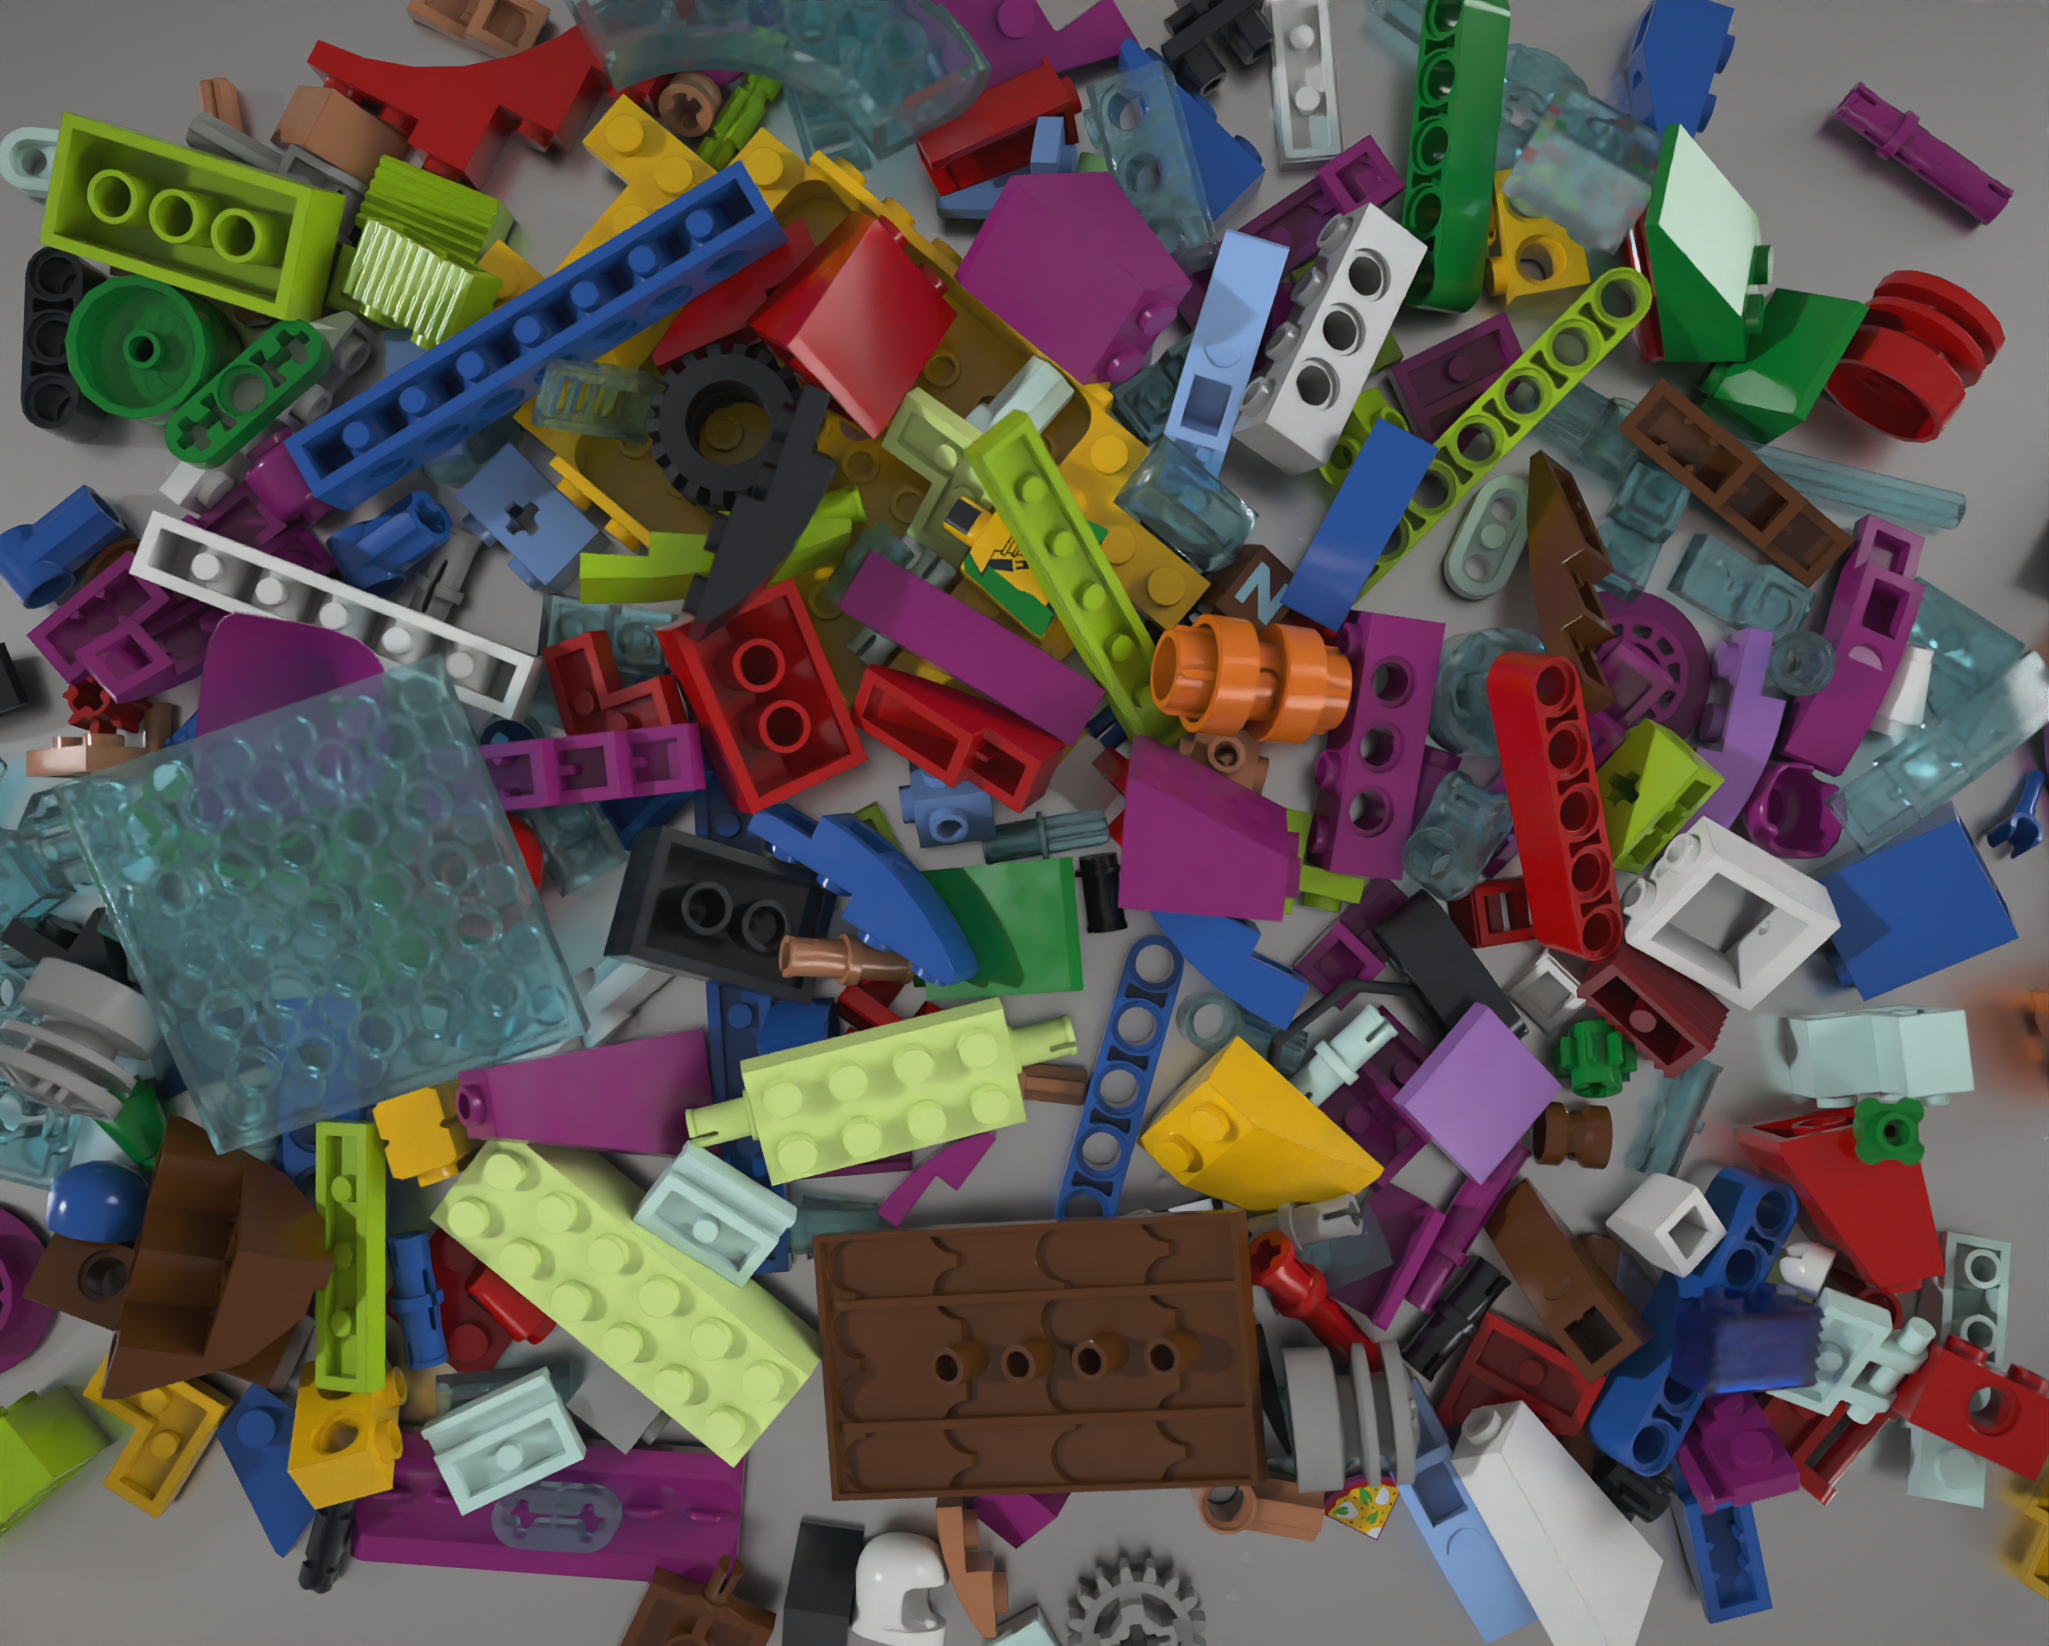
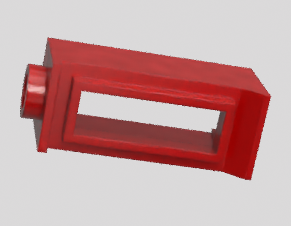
[907,55,1082,197]

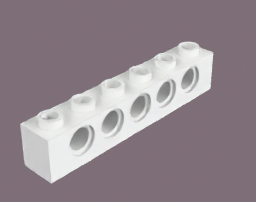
[129,510,546,722]

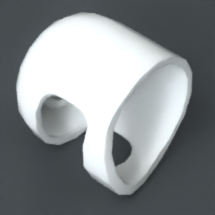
[849,1532,950,1646]

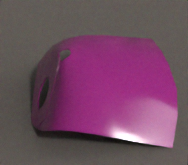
[195,611,392,828]

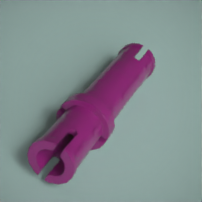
[1832,81,2014,225]
[1404,1142,1532,1315]

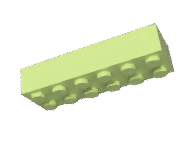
[429,1140,821,1468]

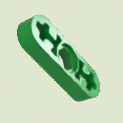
[165,319,332,470]

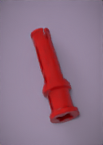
[1248,1230,1378,1373]

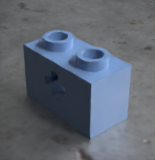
[454,442,612,595]

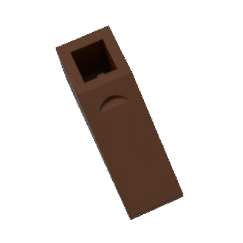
[1483,1177,1657,1384]

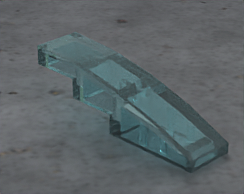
[1823,650,2049,855]

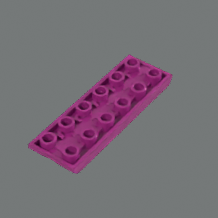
[350,1425,746,1584]

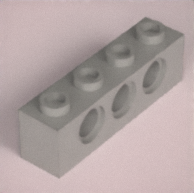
[1231,202,1428,477]

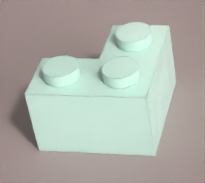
[1783,1004,1975,1108]

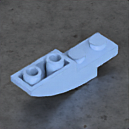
[1149,228,1290,504]
[1383,1376,1539,1645]

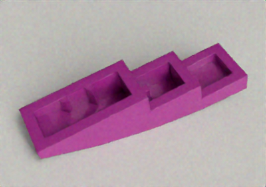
[26,479,293,686]
[834,550,1106,747]
[1443,636,1674,879]
[421,723,706,819]

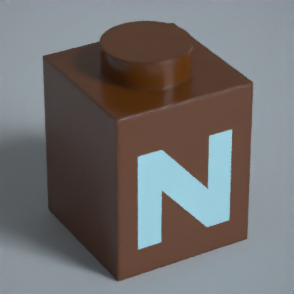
[1195,544,1294,636]

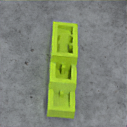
[579,511,851,604]

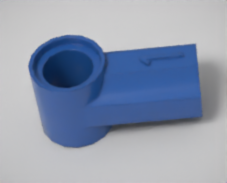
[0,485,126,609]
[325,492,453,597]

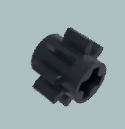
[1591,1453,1675,1523]

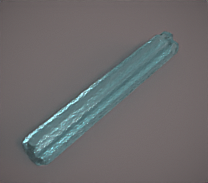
[1734,437,1967,530]

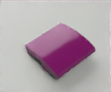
[1317,1005,1432,1193]

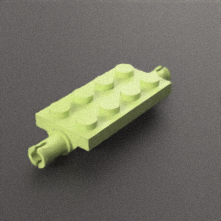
[685,997,1078,1186]

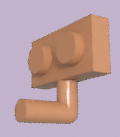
[26,702,171,780]

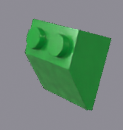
[1697,288,1869,449]

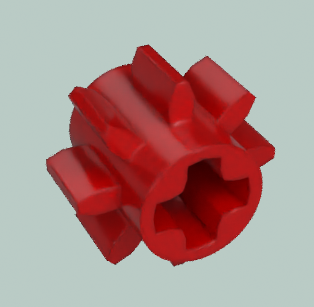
[62,675,153,734]

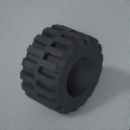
[647,343,818,516]

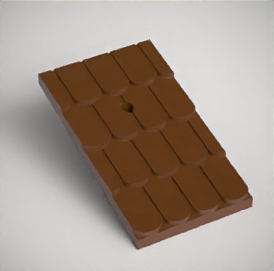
[812,1209,1269,1501]

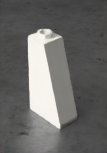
[1450,1400,1663,1646]

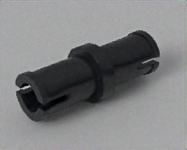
[1400,1256,1512,1383]

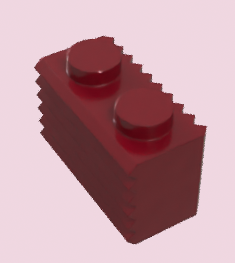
[1576,930,1730,1078]

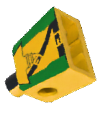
[942,495,1109,646]

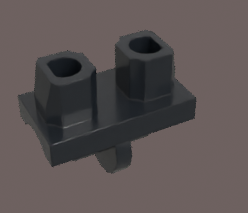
[1161,0,1275,97]

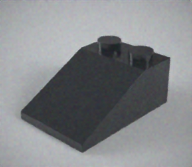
[603,825,837,1005]

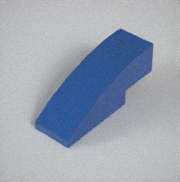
[1279,417,1439,633]
[1150,911,1309,1031]

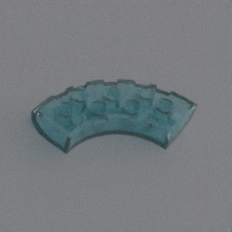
[564,0,991,162]

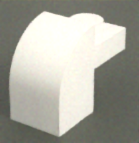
[1606,1173,1728,1287]

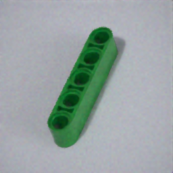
[1402,0,1511,314]

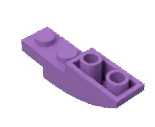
[1652,627,1786,867]

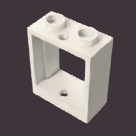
[1619,816,1841,1011]

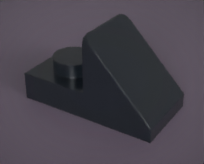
[0,907,143,995]

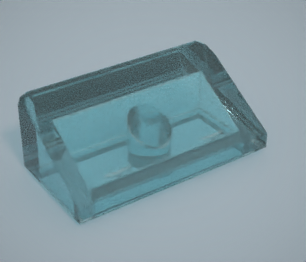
[1116,435,1259,574]

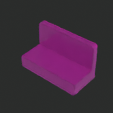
[1324,1181,1446,1331]

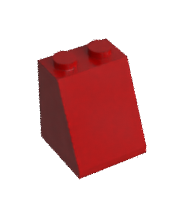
[745,210,958,440]
[1733,1105,1946,1294]

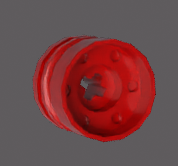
[1824,270,2005,443]

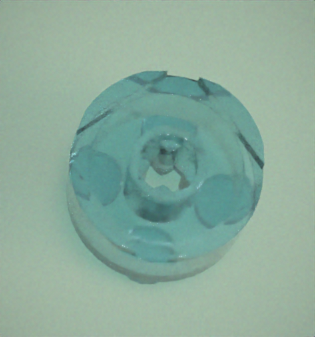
[1427,628,1548,758]

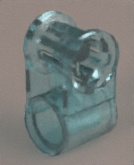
[1402,769,1513,902]

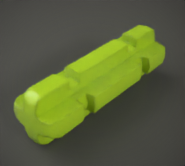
[695,59,783,173]

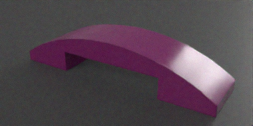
[1177,134,1406,332]
[75,524,340,704]

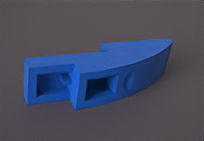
[747,803,980,987]

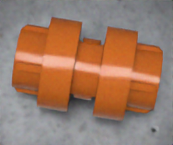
[1150,614,1352,745]

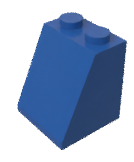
[1806,800,2019,1001]

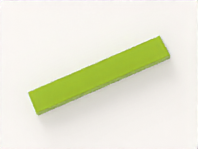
[963,409,1188,748]

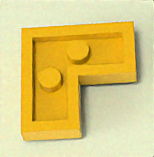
[82,1351,235,1519]

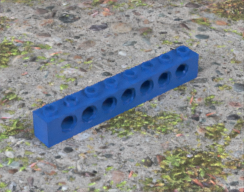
[283,160,789,512]

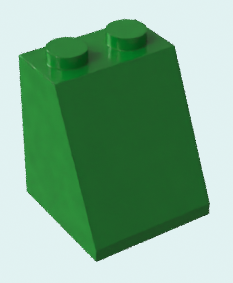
[913,857,1084,1001]

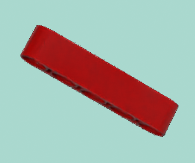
[1487,651,1623,963]

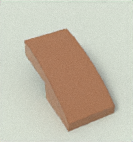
[407,0,551,59]

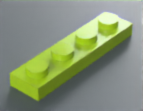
[315,1119,386,1394]

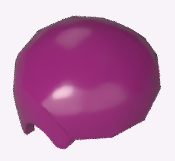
[1740,761,1845,859]

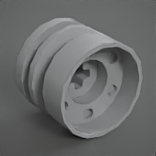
[0,957,172,1122]
[1282,1339,1420,1494]

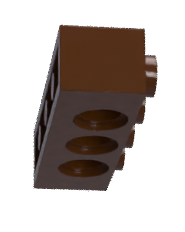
[21,1233,315,1394]

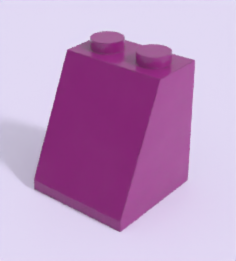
[954,171,1193,385]
[1118,734,1301,922]

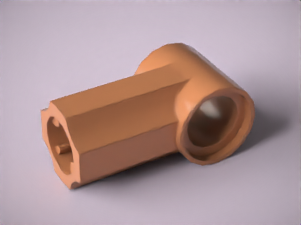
[1191,1471,1325,1542]

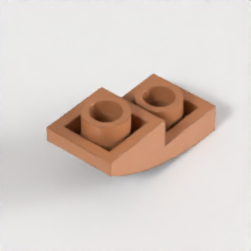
[936,1496,1009,1638]

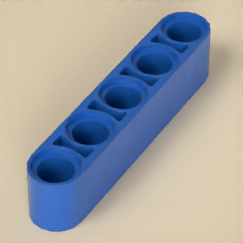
[1054,934,1184,1218]
[1586,1165,1799,1477]

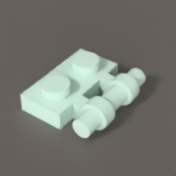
[1764,1287,1935,1424]

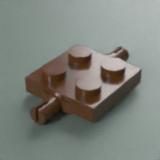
[617,1555,777,1646]

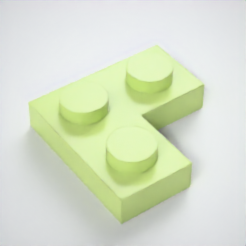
[881,387,996,570]

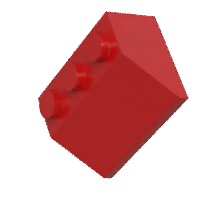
[654,577,868,815]

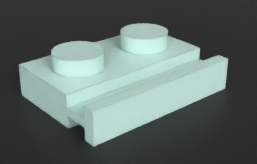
[632,1140,798,1288]
[420,1366,587,1516]

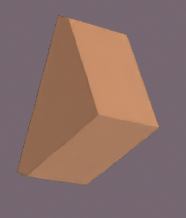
[270,85,411,188]

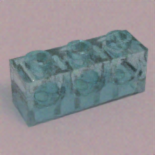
[1083,60,1220,275]

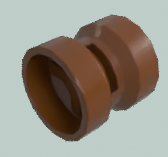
[1532,1101,1613,1170]

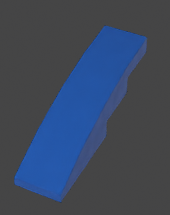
[1665,1457,1773,1624]

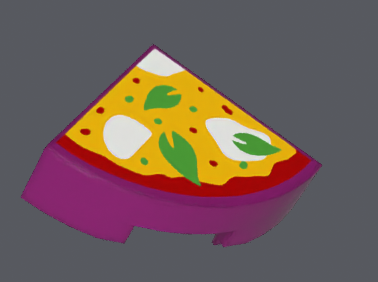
[1324,1470,1400,1541]

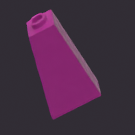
[455,1028,722,1159]

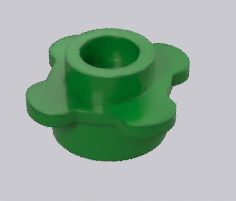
[1853,1097,1925,1165]

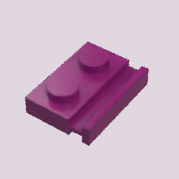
[1674,1373,1800,1515]

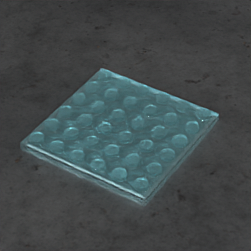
[51,652,591,1155]

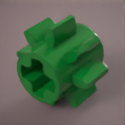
[1553,1020,1638,1098]

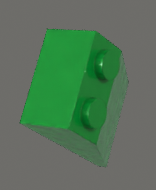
[1645,124,1773,362]

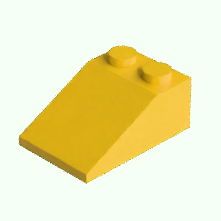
[1136,1035,1385,1216]

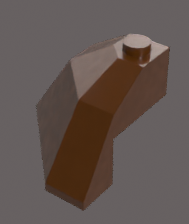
[101,1115,334,1400]

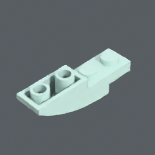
[1900,1231,2011,1508]

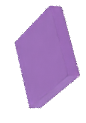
[1392,1002,1563,1185]

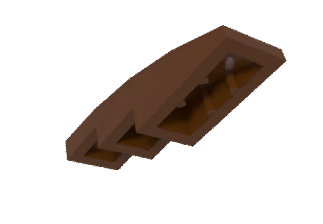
[1616,377,1855,589]
[1527,450,1616,715]

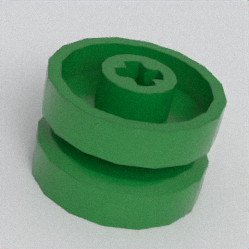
[65,274,241,428]

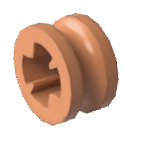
[658,69,722,137]

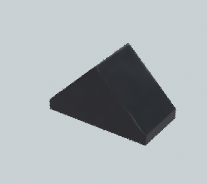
[782,1518,865,1646]

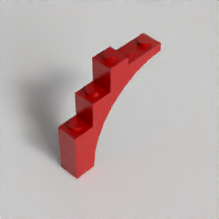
[306,0,720,192]

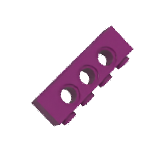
[1305,609,1446,881]

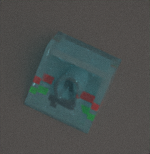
[1500,79,1664,256]

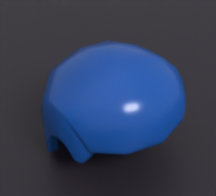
[45,1160,149,1243]

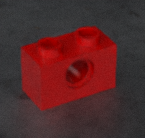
[1890,1333,2049,1482]

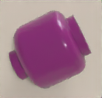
[245,427,337,526]

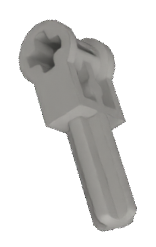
[186,112,370,250]

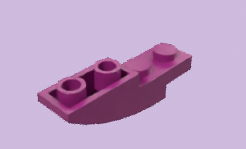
[1778,513,1925,777]

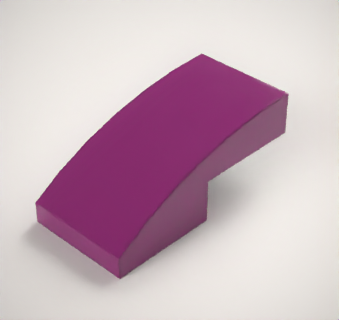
[1294,878,1409,1011]
[876,1130,997,1228]

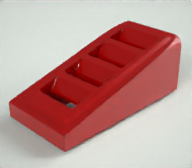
[1447,875,1537,949]

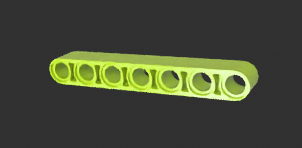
[1352,267,1653,606]

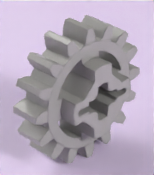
[1067,1557,1208,1646]

